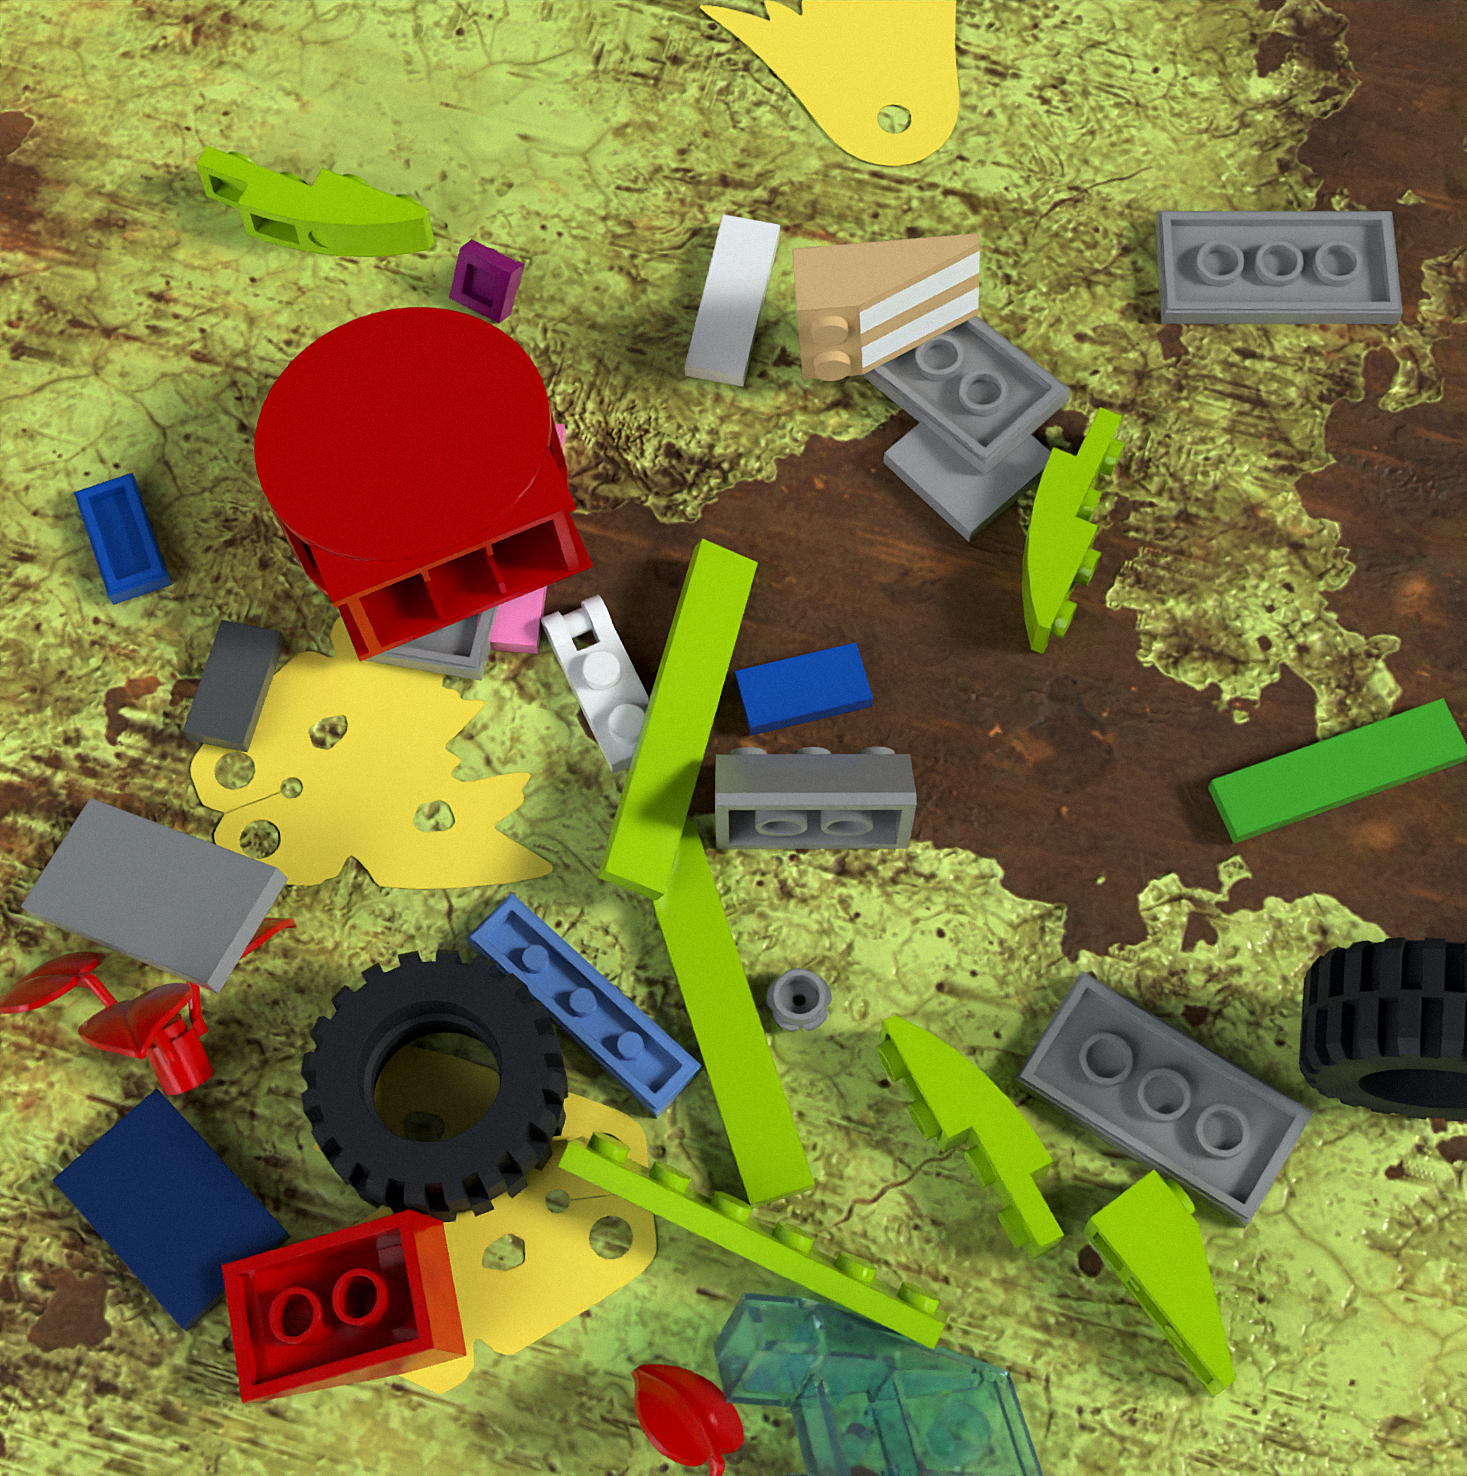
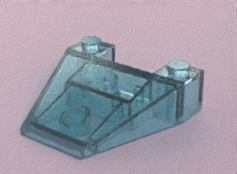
[713,1293,1044,1476]

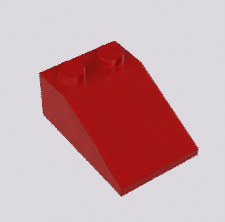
[222,1209,467,1404]

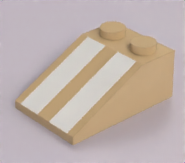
[792,233,980,381]

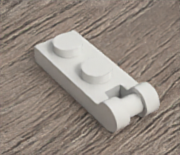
[541,594,649,774]

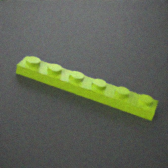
[558,1132,949,1350]

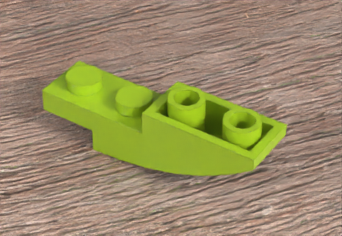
[196,146,435,257]
[1022,407,1125,654]
[876,1014,1064,1260]

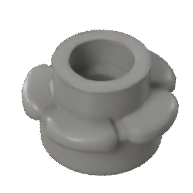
[766,968,832,1032]

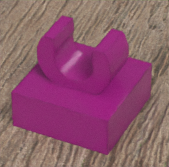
[449,239,524,323]

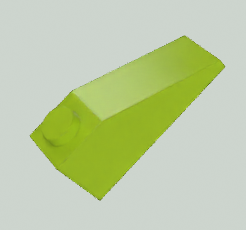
[1082,1169,1236,1398]

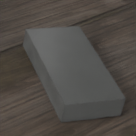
[183,620,285,753]

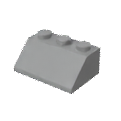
[715,747,916,849]

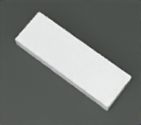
[685,214,780,387]

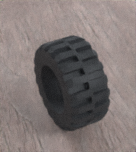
[1299,937,1467,1122]
[301,949,568,1222]

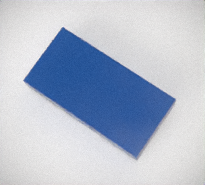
[74,473,172,605]
[735,642,873,736]

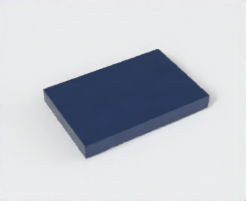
[52,1088,291,1332]

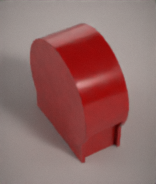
[254,307,593,662]

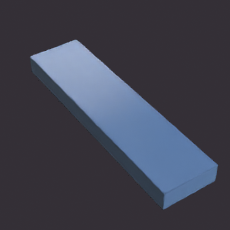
[466,893,702,1119]

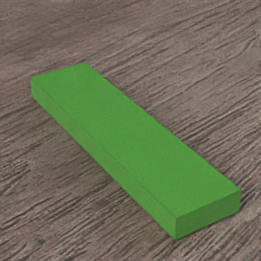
[1208,698,1467,844]

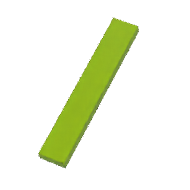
[597,538,758,901]
[650,819,815,1208]

